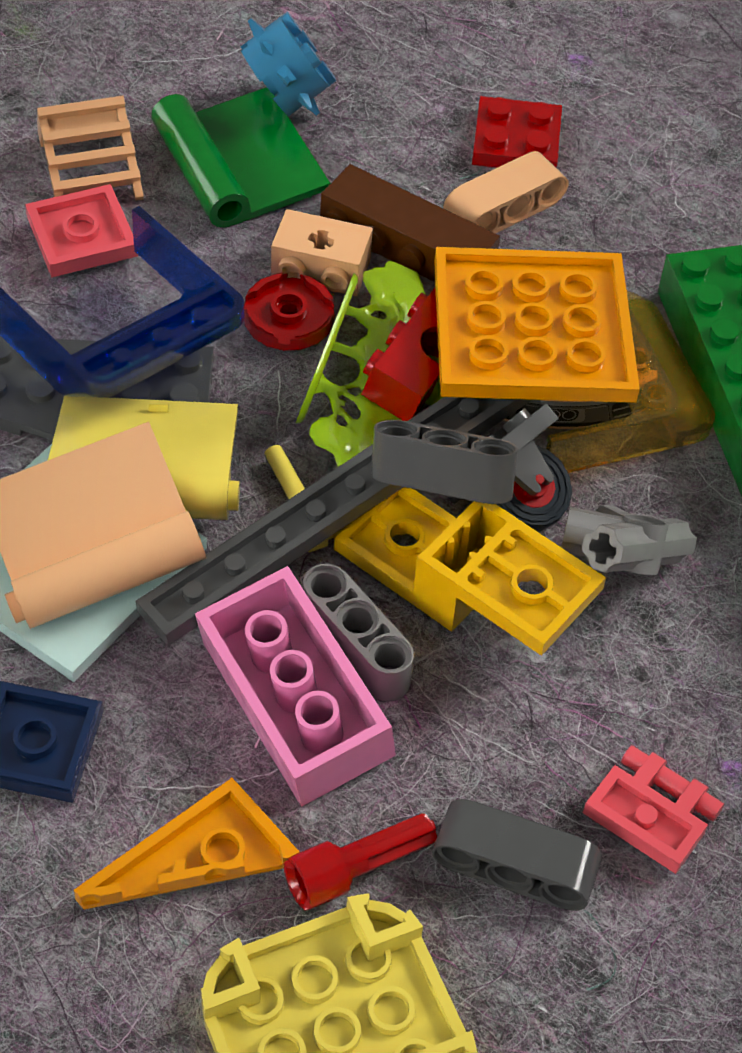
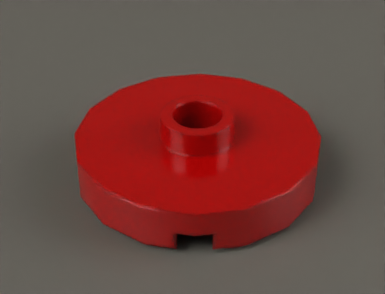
[243,273,334,351]

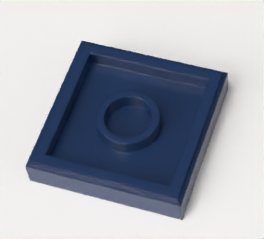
[0,681,104,803]

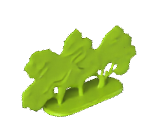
[295,261,443,467]

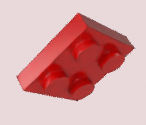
[472,96,562,168]

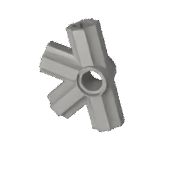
[561,504,697,575]

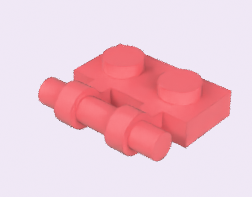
[583,745,724,874]

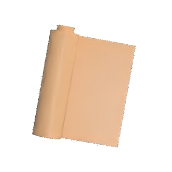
[0,422,206,629]

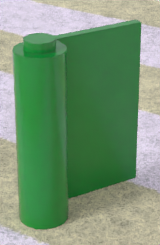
[151,87,331,228]

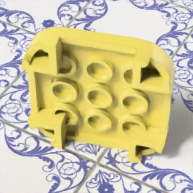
[201,893,478,1053]

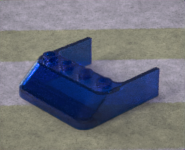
[0,206,244,398]

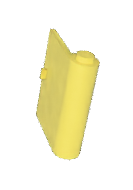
[48,395,240,520]

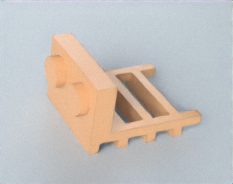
[37,95,144,201]

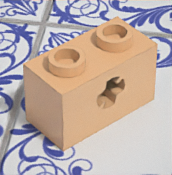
[271,209,373,296]

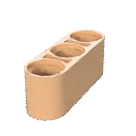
[443,151,569,233]

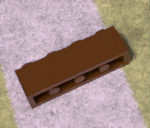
[320,164,500,282]

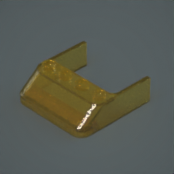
[546,289,715,473]

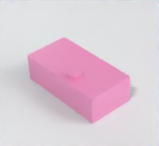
[195,566,396,807]

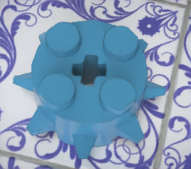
[241,11,336,116]

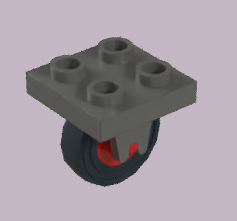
[448,403,572,532]

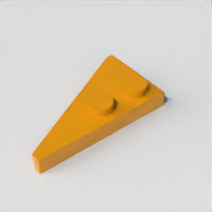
[74,778,300,910]

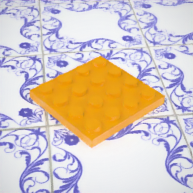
[434,247,640,403]

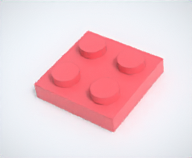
[25,184,138,278]

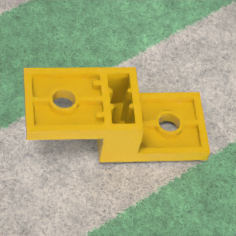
[334,487,606,656]

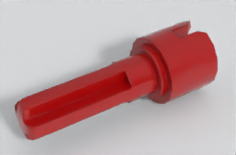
[284,813,437,911]

